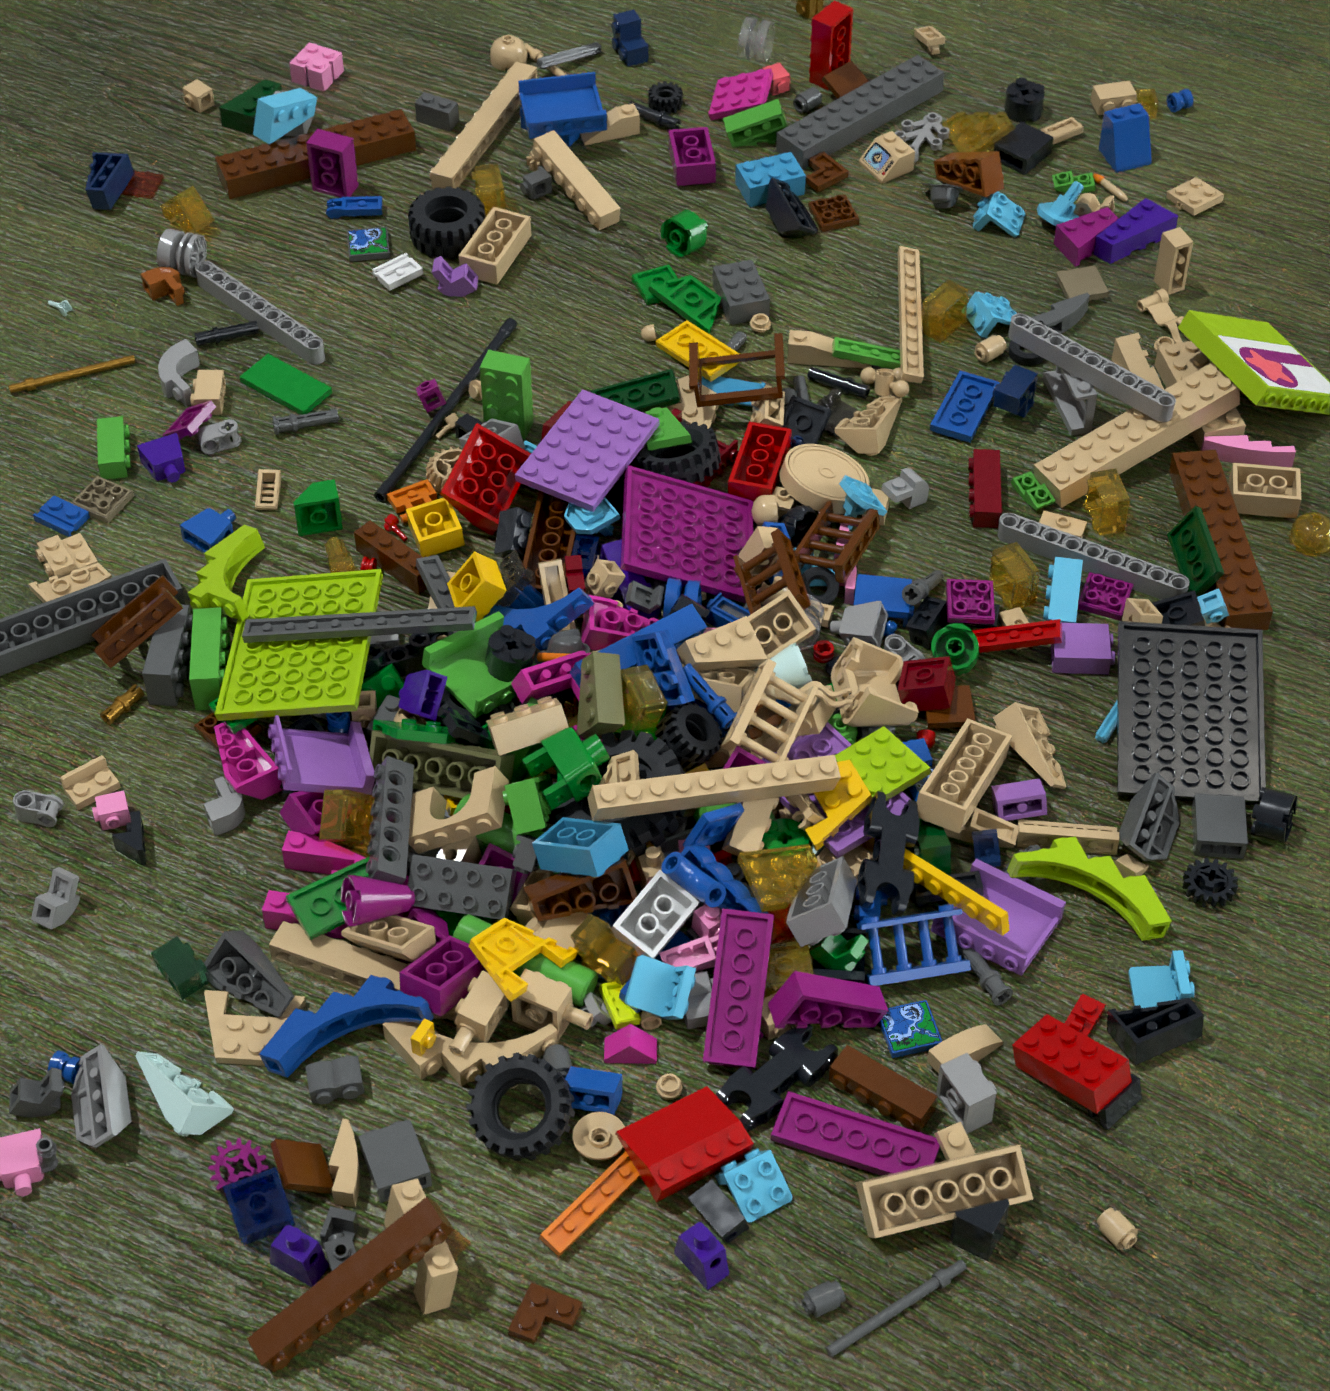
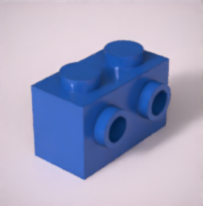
[565,1066,622,1114]

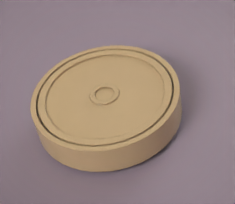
[780,444,869,514]

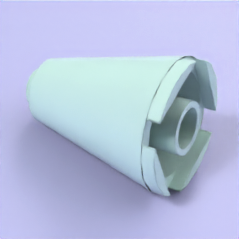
[754,642,812,689]

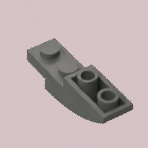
[1031,293,1090,334]

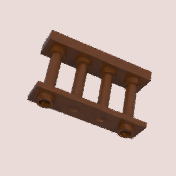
[794,501,880,583]
[733,529,811,615]
[92,575,183,669]

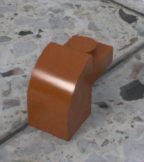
[141,267,185,306]

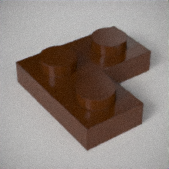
[805,151,849,192]
[508,1282,583,1345]

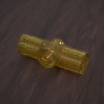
[324,537,355,573]

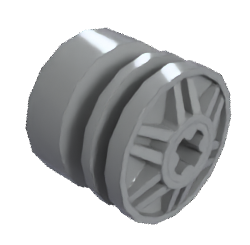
[157,228,207,277]

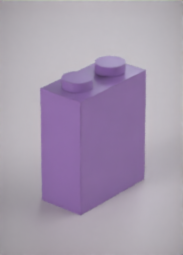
[1050,623,1115,674]

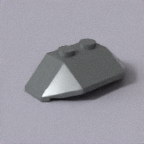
[1119,772,1180,861]

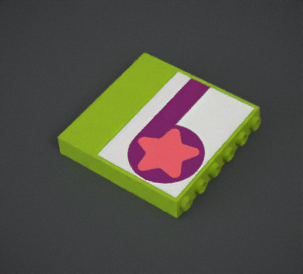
[1178,310,1330,415]

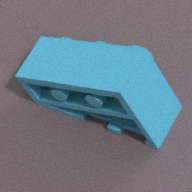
[253,88,317,144]
[1043,557,1083,623]

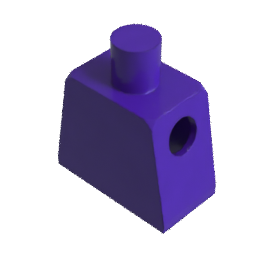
[137,433,185,483]
[399,670,447,721]
[674,1222,729,1290]
[270,1225,329,1287]

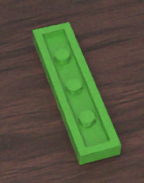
[832,337,900,369]

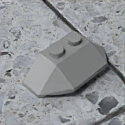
[71,1044,131,1148]

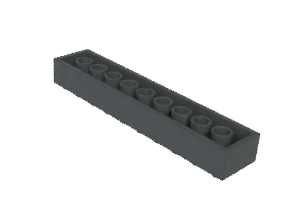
[776,55,944,170]
[0,559,186,676]

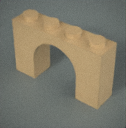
[408,766,509,854]
[384,1179,458,1315]

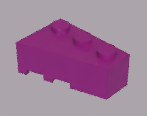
[1054,207,1119,267]

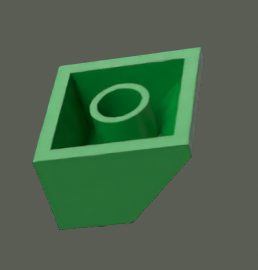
[293,479,343,537]

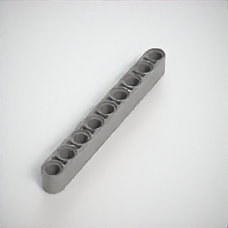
[195,261,325,365]
[1008,313,1176,422]
[998,513,1190,600]

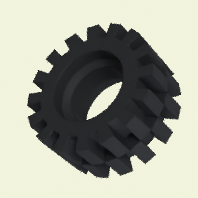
[648,81,683,115]

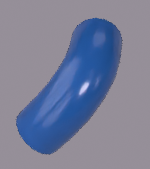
[661,852,726,908]

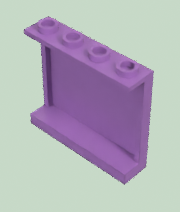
[268,715,375,796]
[931,859,1066,976]

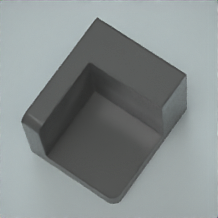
[320,1206,359,1254]

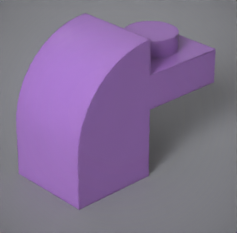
[432,256,478,297]

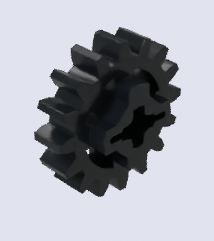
[1182,858,1238,908]

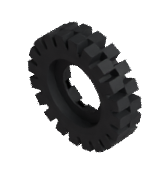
[552,730,686,860]

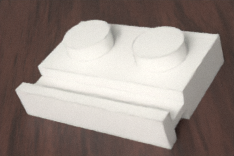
[372,253,423,291]

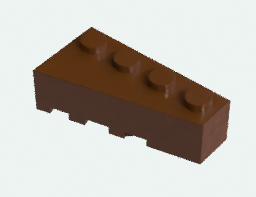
[523,857,637,921]

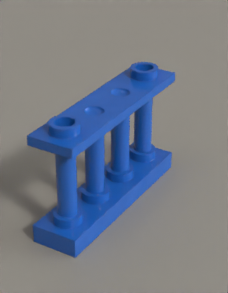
[857,904,971,986]

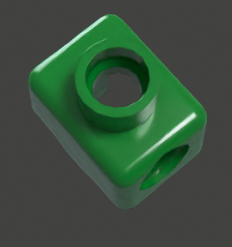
[522,727,610,810]

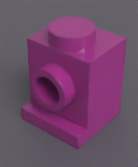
[416,379,446,413]

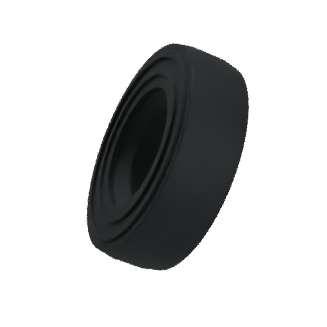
[1009,340,1044,366]
[802,566,839,605]

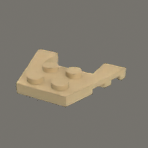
[204,990,306,1066]

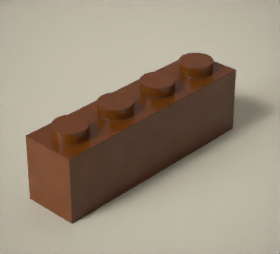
[354,520,427,595]
[829,1045,938,1132]

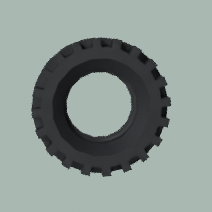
[635,422,721,484]
[467,1053,575,1161]

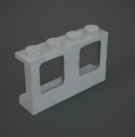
[1043,365,1097,436]

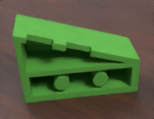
[723,99,789,147]

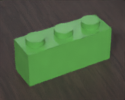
[97,416,131,479]

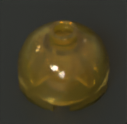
[1289,512,1330,556]

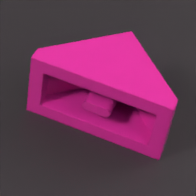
[604,1024,657,1064]

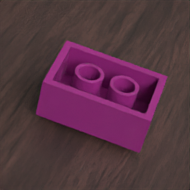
[669,127,716,186]
[306,129,358,198]
[399,935,488,1016]

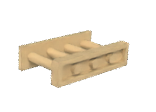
[722,658,818,763]

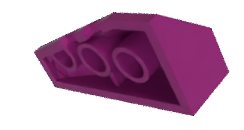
[279,784,375,835]

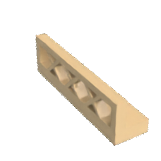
[1017,819,1119,855]

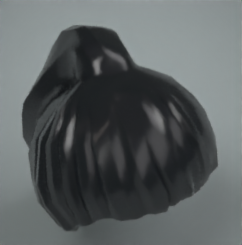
[778,506,817,548]

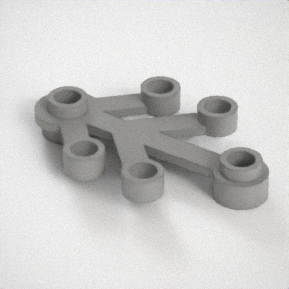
[895,112,950,163]

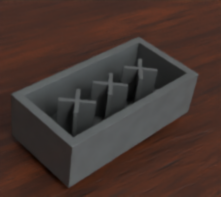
[142,604,193,706]
[408,854,517,919]

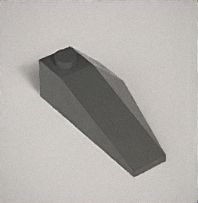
[199,930,294,1017]

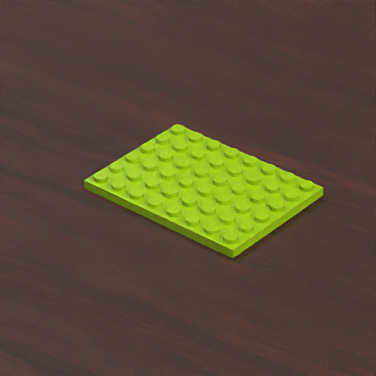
[215,569,383,721]

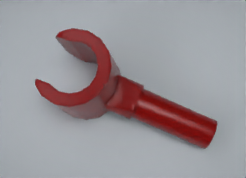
[384,514,408,541]

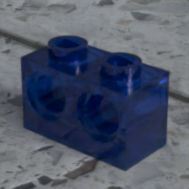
[571,534,600,582]

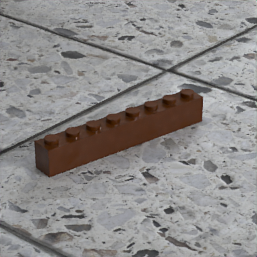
[247,1197,454,1372]

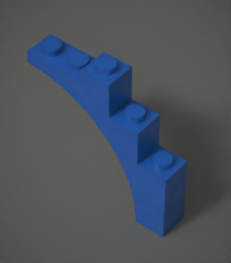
[475,588,594,651]
[259,975,434,1078]

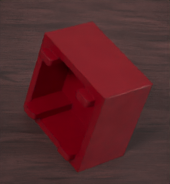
[897,656,956,711]

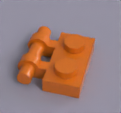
[387,479,437,523]

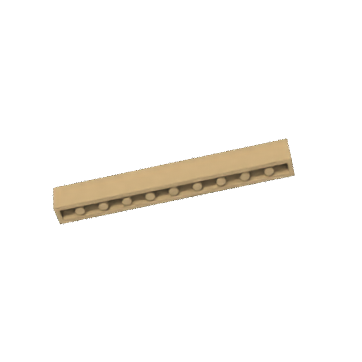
[430,62,537,189]
[587,755,841,821]

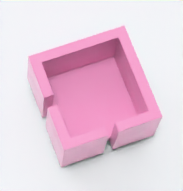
[289,42,344,92]

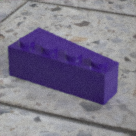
[1094,198,1178,264]
[600,539,661,619]

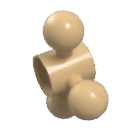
[860,367,909,397]

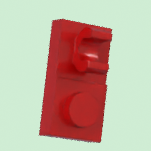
[1064,993,1106,1037]

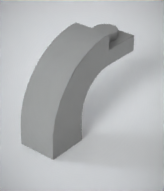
[158,339,200,406]

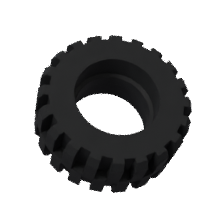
[408,186,485,259]

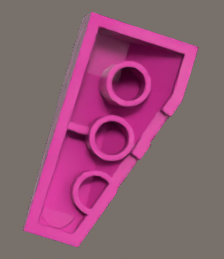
[581,595,659,650]
[214,723,284,800]

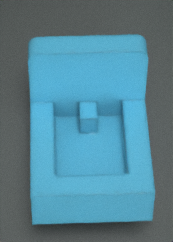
[1197,588,1229,624]

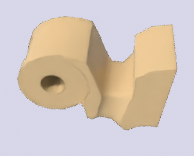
[1074,193,1115,216]

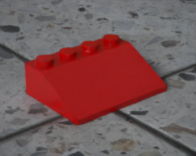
[440,423,531,535]
[615,1086,754,1202]

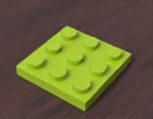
[835,726,931,806]

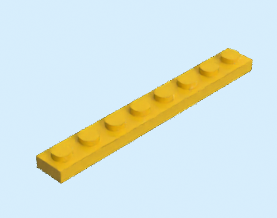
[861,838,1010,936]

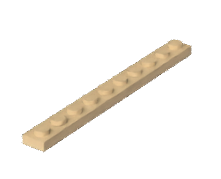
[897,246,924,384]

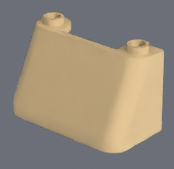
[831,637,919,727]

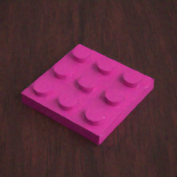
[708,68,773,121]

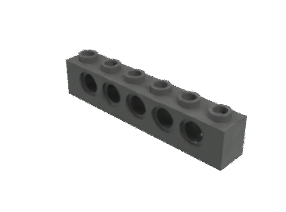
[366,756,414,884]

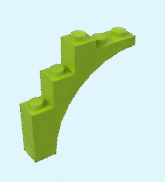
[187,525,265,621]
[1007,836,1172,941]

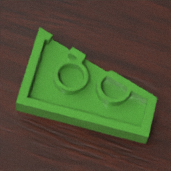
[646,407,692,451]

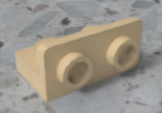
[60,755,121,810]

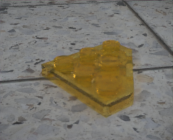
[942,112,1015,152]
[737,844,818,912]

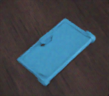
[702,376,766,407]

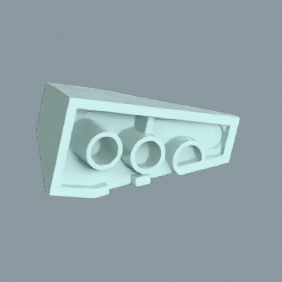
[135,1051,234,1136]

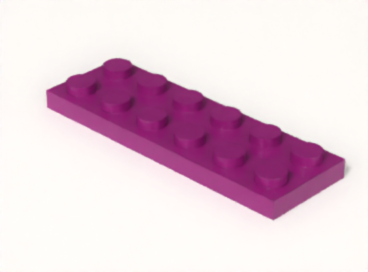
[703,908,774,1070]
[771,1091,940,1176]

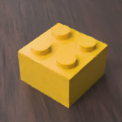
[405,498,465,557]
[447,551,507,622]

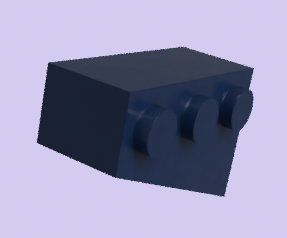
[85,152,135,210]

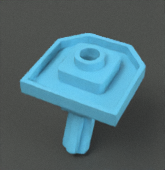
[1037,181,1084,226]
[839,475,888,530]
[564,498,621,537]

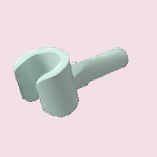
[48,300,73,317]

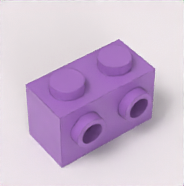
[991,778,1047,821]

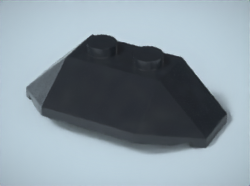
[766,177,819,238]

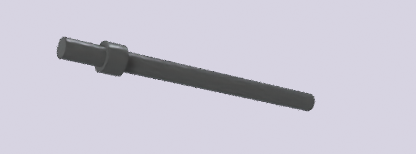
[825,1259,967,1358]

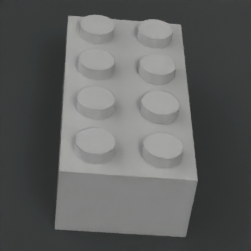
[786,856,857,947]

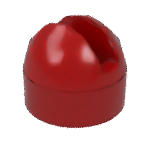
[916,729,936,749]

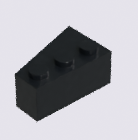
[1107,998,1204,1065]

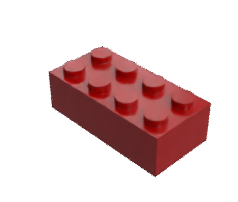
[809,0,853,90]
[728,422,792,503]
[1012,1014,1132,1114]

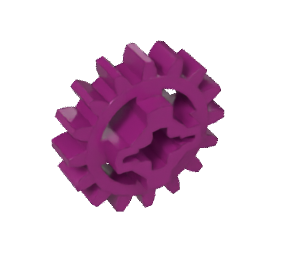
[208,1138,268,1199]

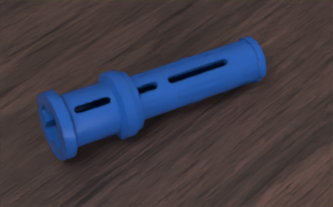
[683,663,737,729]

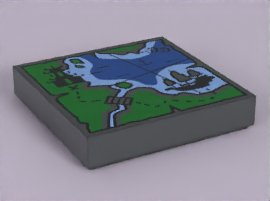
[347,227,390,262]

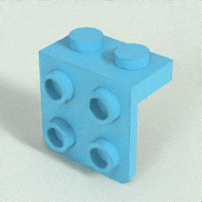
[972,191,1026,237]
[962,291,1018,338]
[1128,950,1195,1008]
[625,955,696,1020]
[715,1148,792,1222]

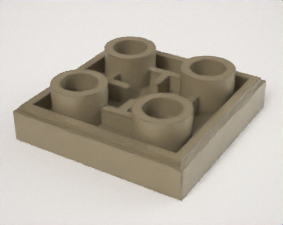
[1056,266,1109,300]
[71,476,134,524]

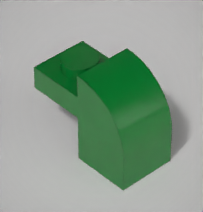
[807,934,868,971]

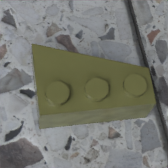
[577,652,625,739]

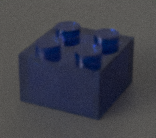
[223,1167,296,1245]

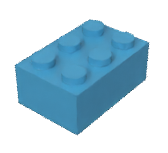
[735,152,806,207]
[532,817,629,877]

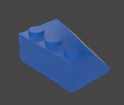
[632,630,695,708]

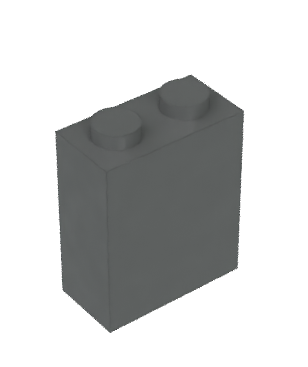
[1191,794,1248,859]
[358,1119,432,1203]

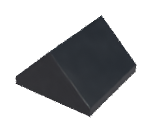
[950,1199,1010,1262]

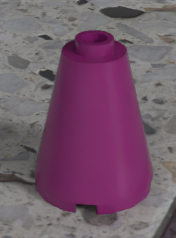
[341,875,415,926]

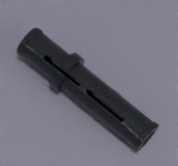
[628,101,681,130]
[194,320,259,346]
[807,366,870,399]

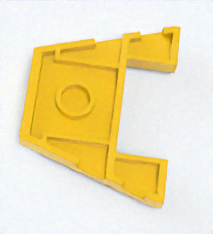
[785,760,872,851]
[469,918,578,1002]

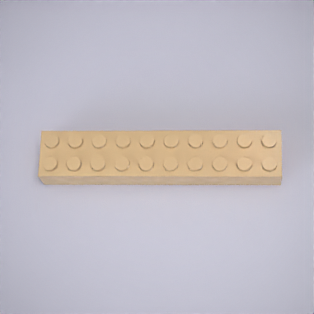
[1034,362,1240,508]

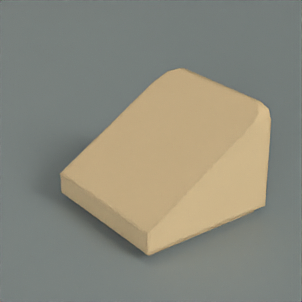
[1115,854,1148,878]

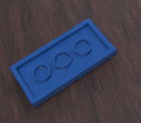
[930,370,1000,443]

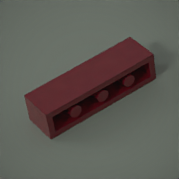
[968,449,1002,528]

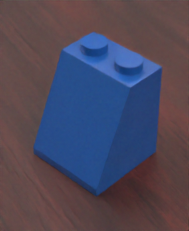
[1099,103,1152,173]

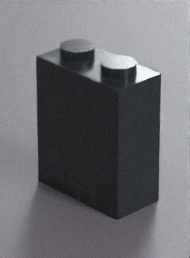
[994,122,1054,175]

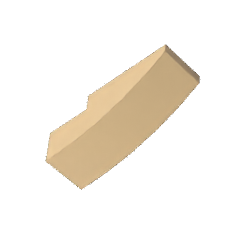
[944,808,1019,848]
[927,1024,1003,1074]
[329,1119,360,1208]

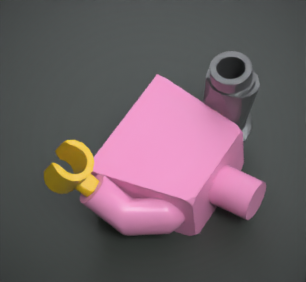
[0,1128,58,1196]

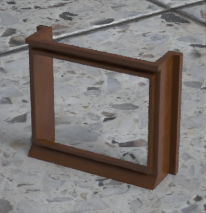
[689,333,785,408]

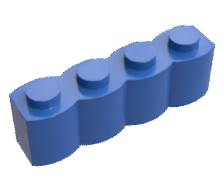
[680,845,768,914]

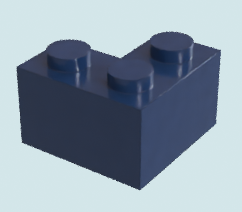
[611,9,649,67]
[992,364,1038,418]

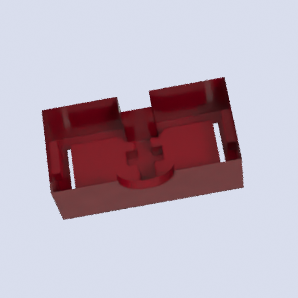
[565,555,586,594]

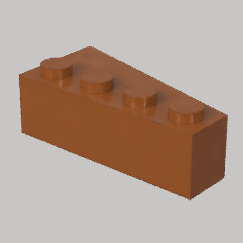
[934,151,1004,197]

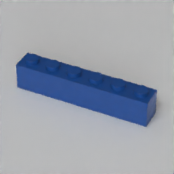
[569,604,707,688]

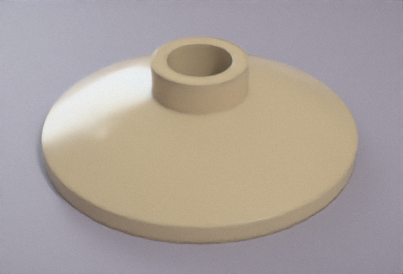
[572,1112,625,1160]

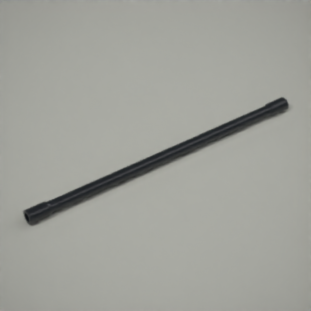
[374,318,517,503]

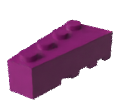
[768,971,888,1028]

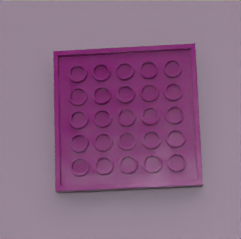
[621,465,753,604]

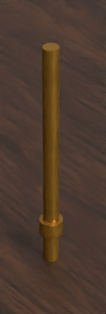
[8,355,136,394]

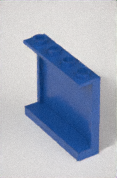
[518,72,607,139]

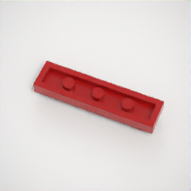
[972,619,1062,653]

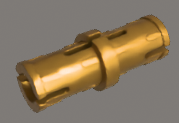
[100,684,144,725]

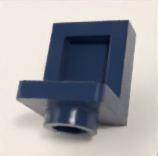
[972,829,1001,868]

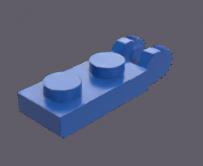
[326,196,383,219]

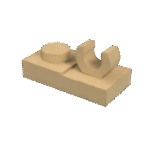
[914,26,945,55]
[786,793,825,831]

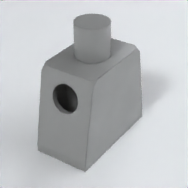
[830,601,888,648]

